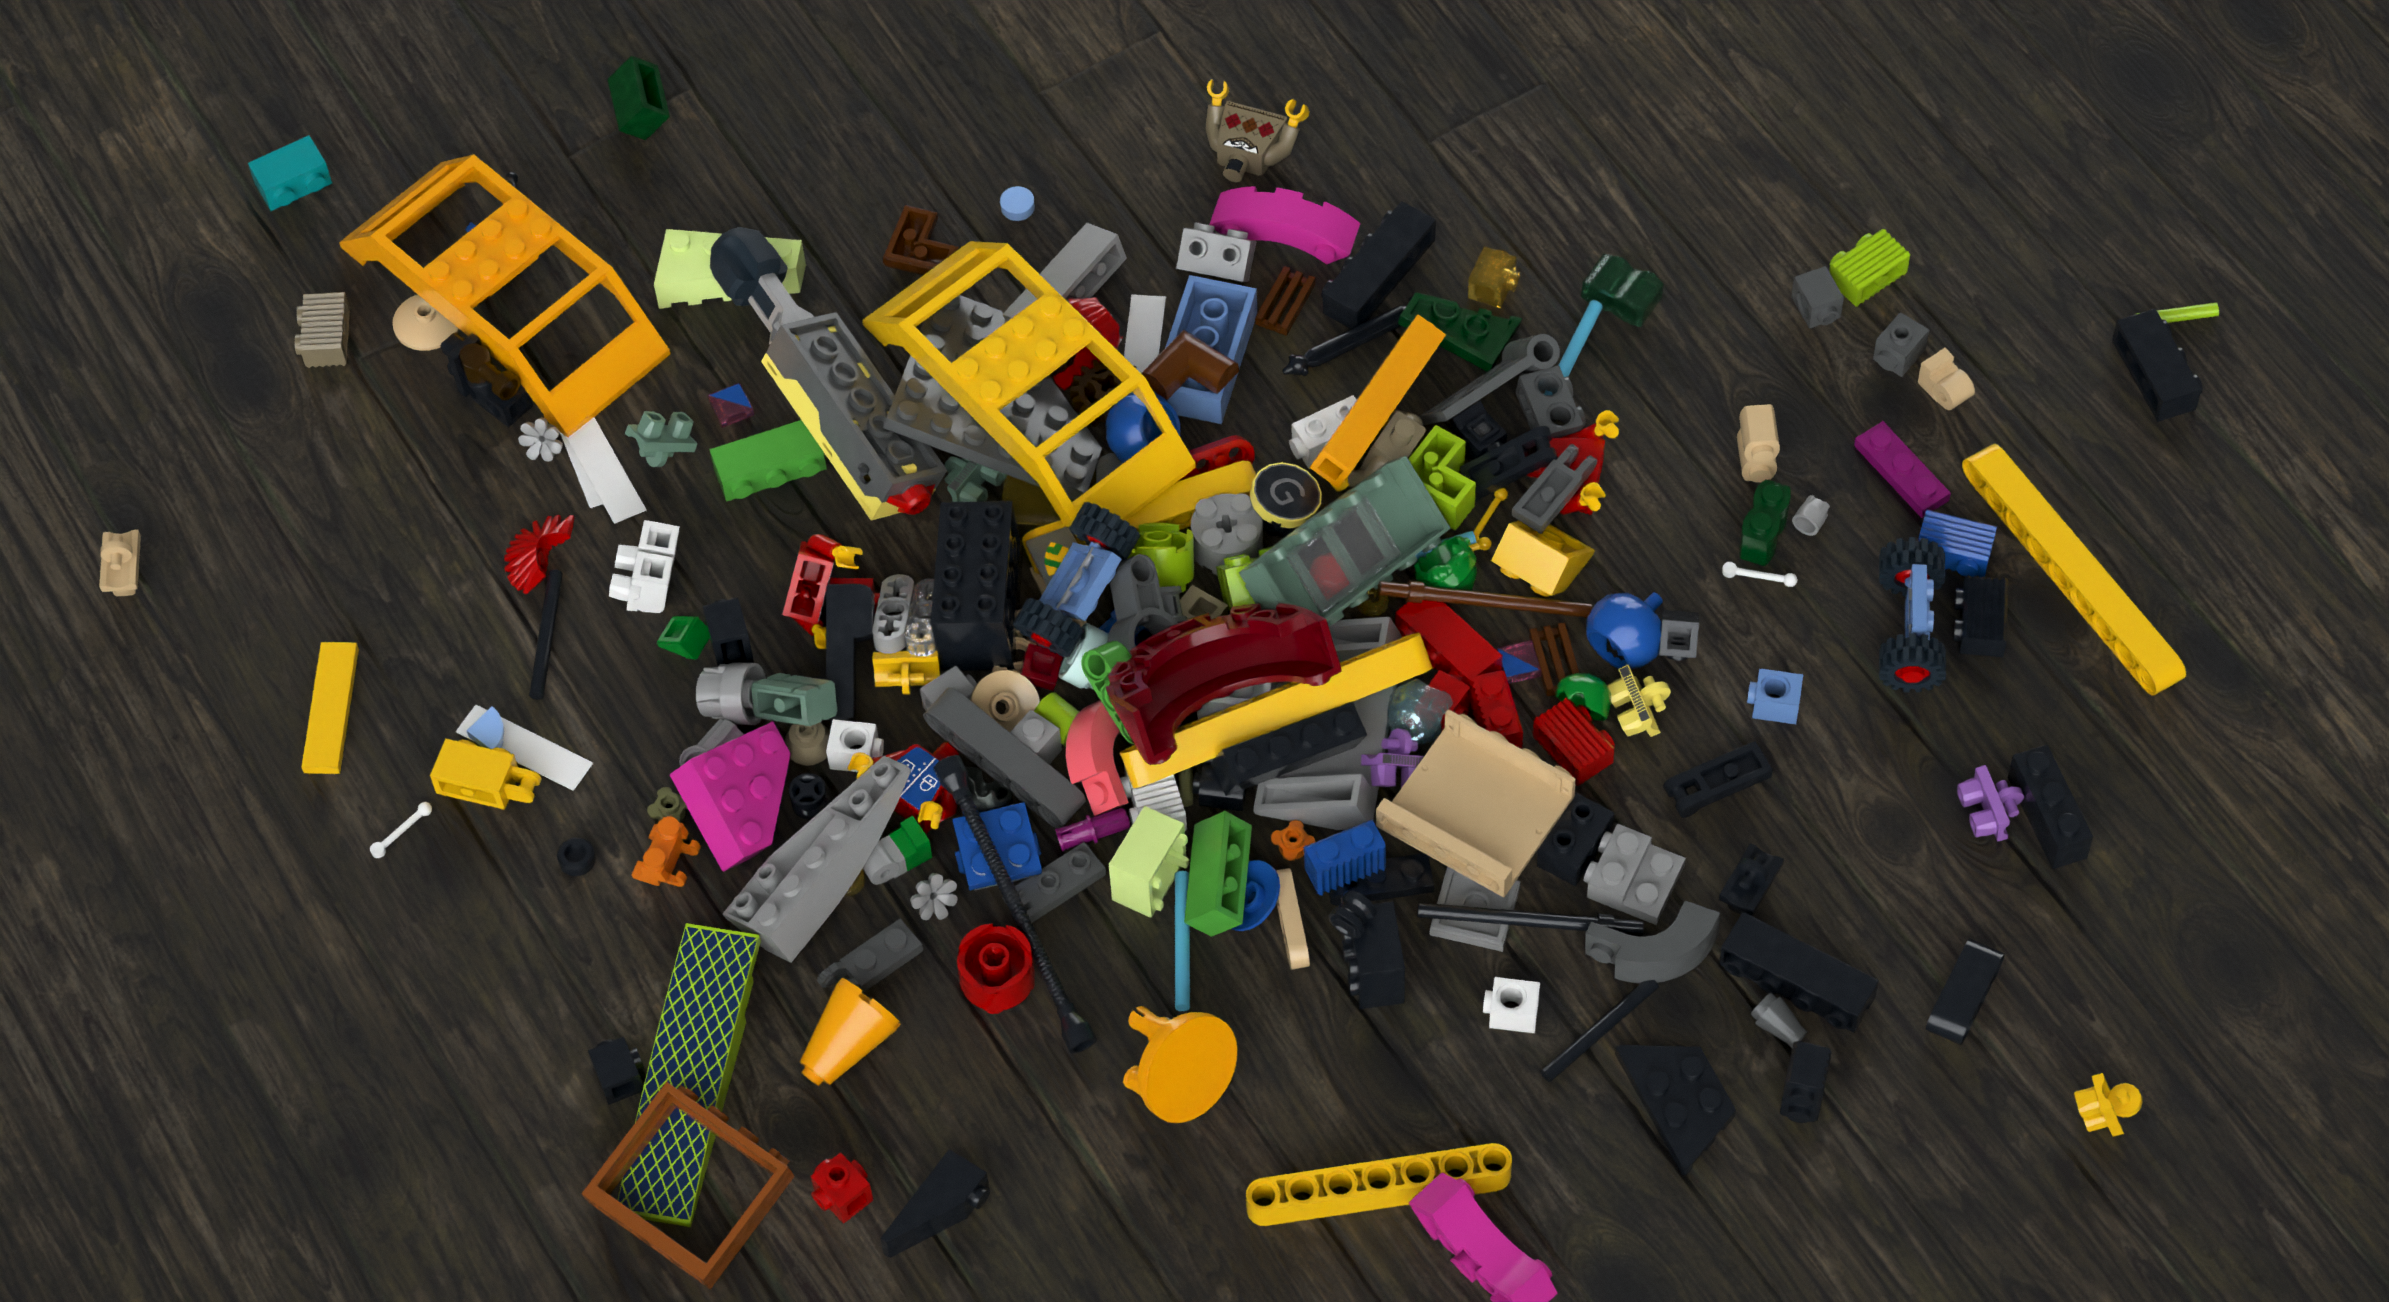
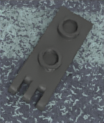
[1002,842,1106,923]

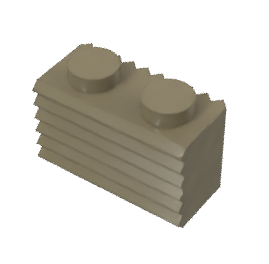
[295,292,350,368]

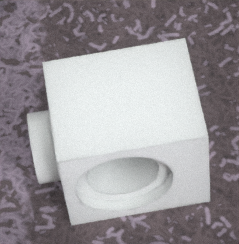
[826,719,884,772]
[1483,977,1540,1033]

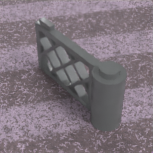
[1419,334,1560,425]

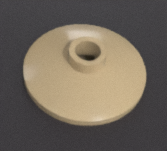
[393,294,460,351]
[970,670,1040,732]

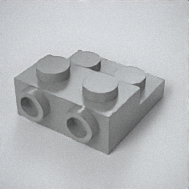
[1584,824,1686,925]

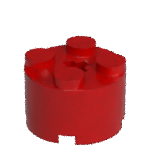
[957,923,1035,1014]

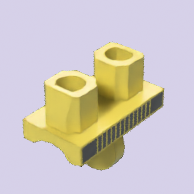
[1607,665,1671,737]

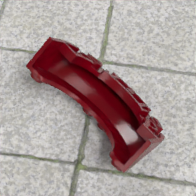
[1106,603,1342,765]

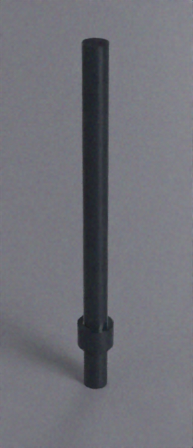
[1417,902,1643,936]

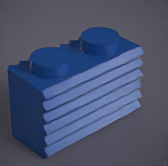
[1918,510,1997,577]
[1303,820,1386,896]

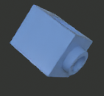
[1747,668,1803,724]

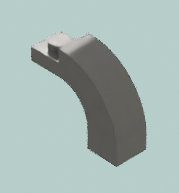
[1585,901,1720,983]

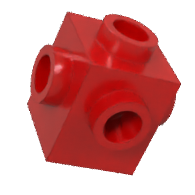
[811,1152,873,1224]

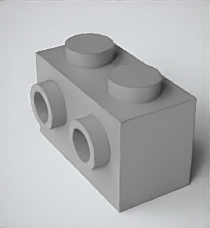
[1176,222,1256,282]

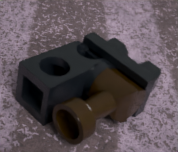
[440,332,533,428]

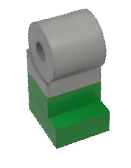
[862,815,932,885]

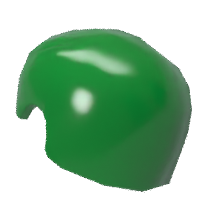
[1555,673,1611,721]

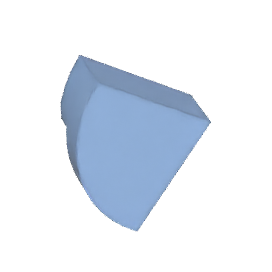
[467,707,504,749]

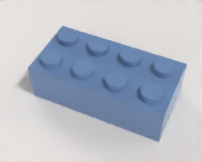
[1153,275,1258,424]

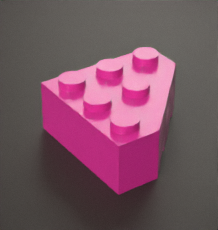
[670,722,791,872]

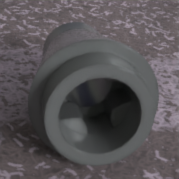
[1750,993,1808,1048]

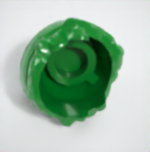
[1414,536,1477,591]

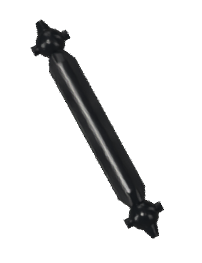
[1282,296,1413,376]

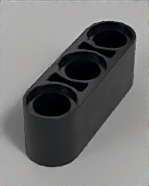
[1925,938,2005,1045]

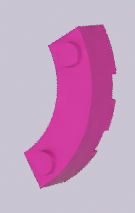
[1209,186,1361,265]
[1409,1173,1558,1302]

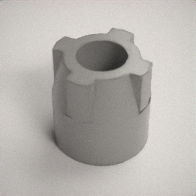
[1792,495,1830,536]

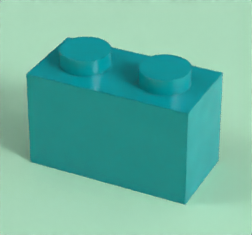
[248,135,332,211]

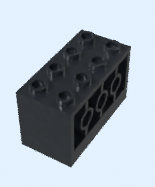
[930,501,1024,671]

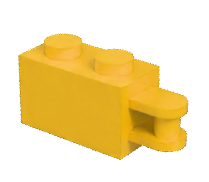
[430,738,542,810]

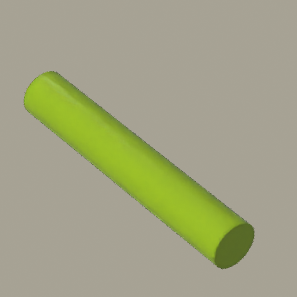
[2136,302,2219,323]

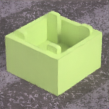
[1109,806,1189,918]

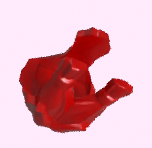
[1054,297,1123,391]

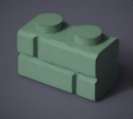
[751,673,837,726]

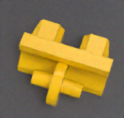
[872,643,940,695]
[2074,1073,2142,1137]

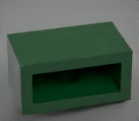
[607,56,670,140]

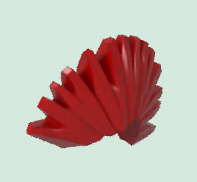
[504,515,575,595]

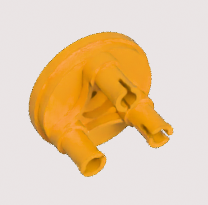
[1123,1006,1237,1123]

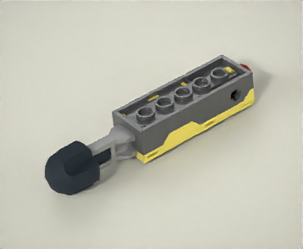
[710,227,947,521]

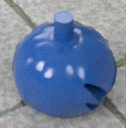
[1105,392,1180,463]
[1586,592,1663,669]

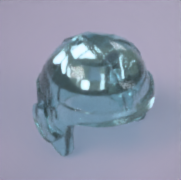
[1387,679,1453,744]

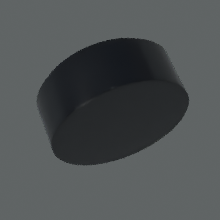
[557,837,596,876]

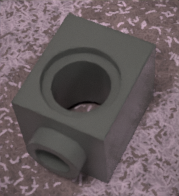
[1791,266,1844,329]

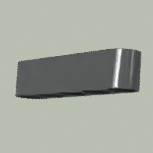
[923,687,1086,828]

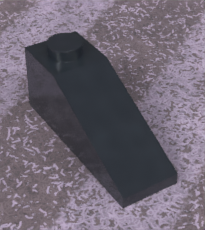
[880,1149,990,1258]

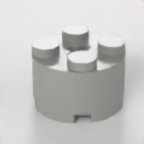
[1191,493,1263,576]

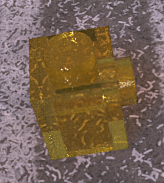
[1468,246,1520,308]

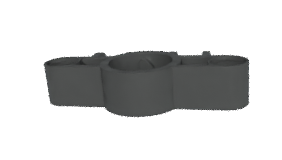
[1107,554,1187,727]

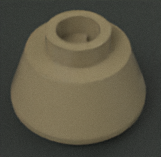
[784,722,830,766]

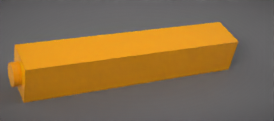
[1309,314,1446,488]

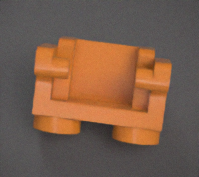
[632,816,701,887]

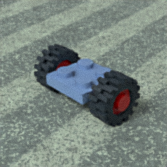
[1013,502,1140,657]
[1879,537,1946,693]

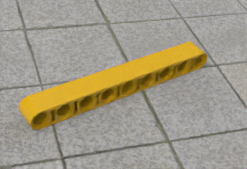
[1962,444,2186,695]
[1120,633,1433,788]

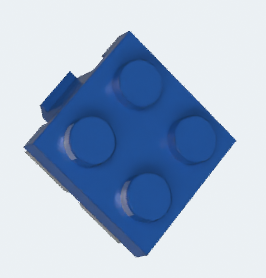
[952,802,1042,891]

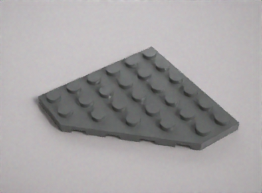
[883,295,1102,500]

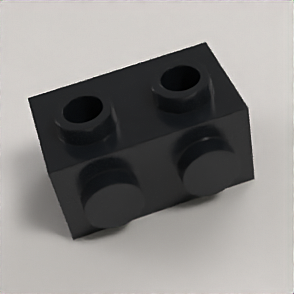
[1537,792,1614,887]

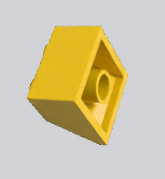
[1491,521,1595,597]

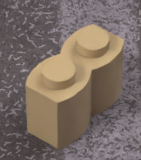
[1737,404,1780,482]

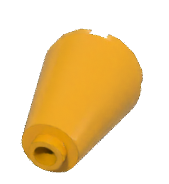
[800,978,900,1086]

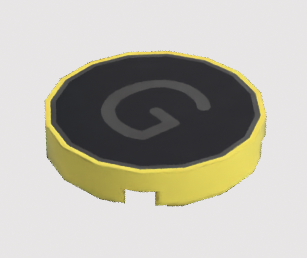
[1250,462,1322,529]

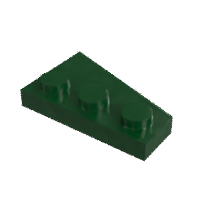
[1398,292,1522,371]

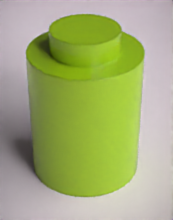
[1034,692,1080,747]

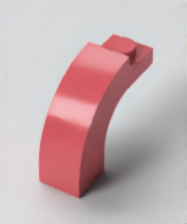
[1066,700,1129,816]

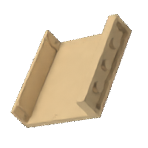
[1376,709,1576,898]

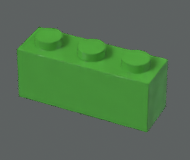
[709,420,827,502]
[1184,811,1252,937]

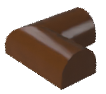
[883,205,959,275]
[1141,329,1239,400]

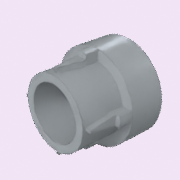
[696,662,766,725]

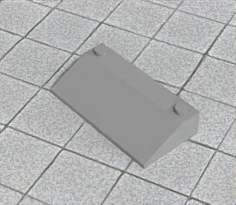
[1253,617,1402,830]

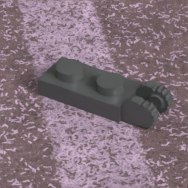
[1512,444,1597,534]
[817,918,923,993]

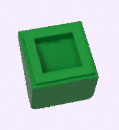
[656,616,710,660]

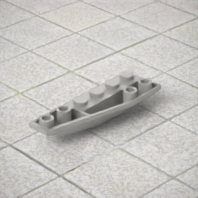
[722,756,911,963]

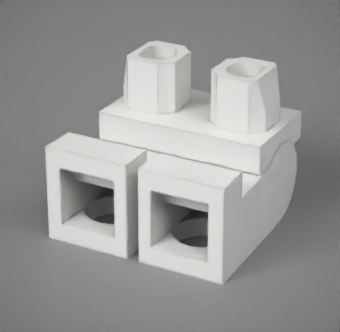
[609,520,680,613]

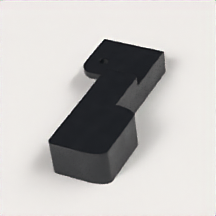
[811,584,875,723]

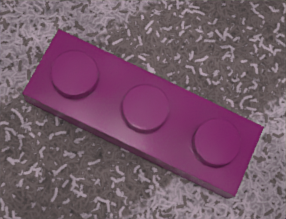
[1854,421,1951,518]

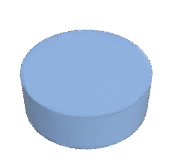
[1000,186,1035,221]

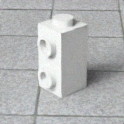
[1289,395,1356,469]

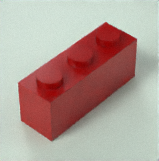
[1395,600,1503,686]

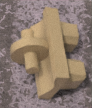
[100,530,141,596]

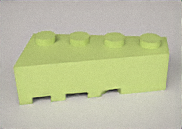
[654,229,806,309]

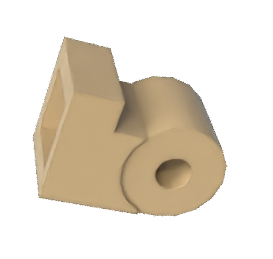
[1918,348,1975,410]

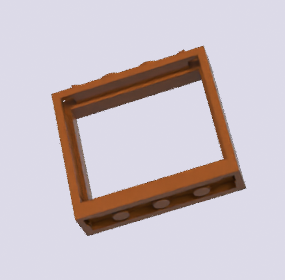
[582,1082,795,1289]

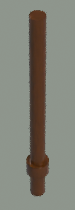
[1378,580,1592,618]

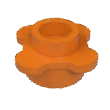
[1271,820,1315,861]

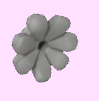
[518,417,563,462]
[910,873,958,920]

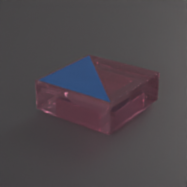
[708,382,754,428]
[1496,640,1541,684]

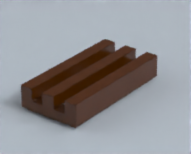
[1255,266,1316,336]
[1529,622,1579,696]

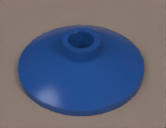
[1232,860,1280,931]

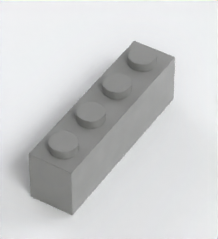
[1003,223,1127,322]

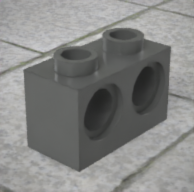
[1515,365,1586,438]

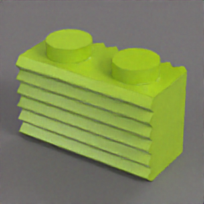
[1829,229,1910,307]

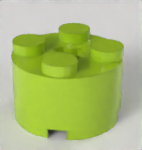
[1127,523,1194,592]

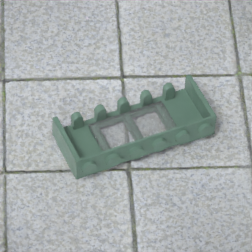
[1239,456,1451,626]

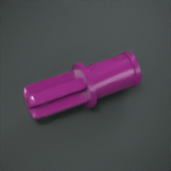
[1055,808,1130,851]

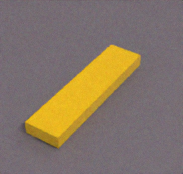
[301,642,359,774]

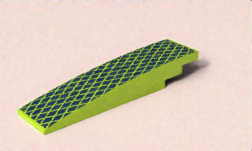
[618,923,761,1227]

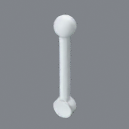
[1722,562,1797,587]
[370,802,432,858]

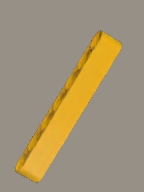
[1022,461,1256,574]
[1246,1143,1512,1226]

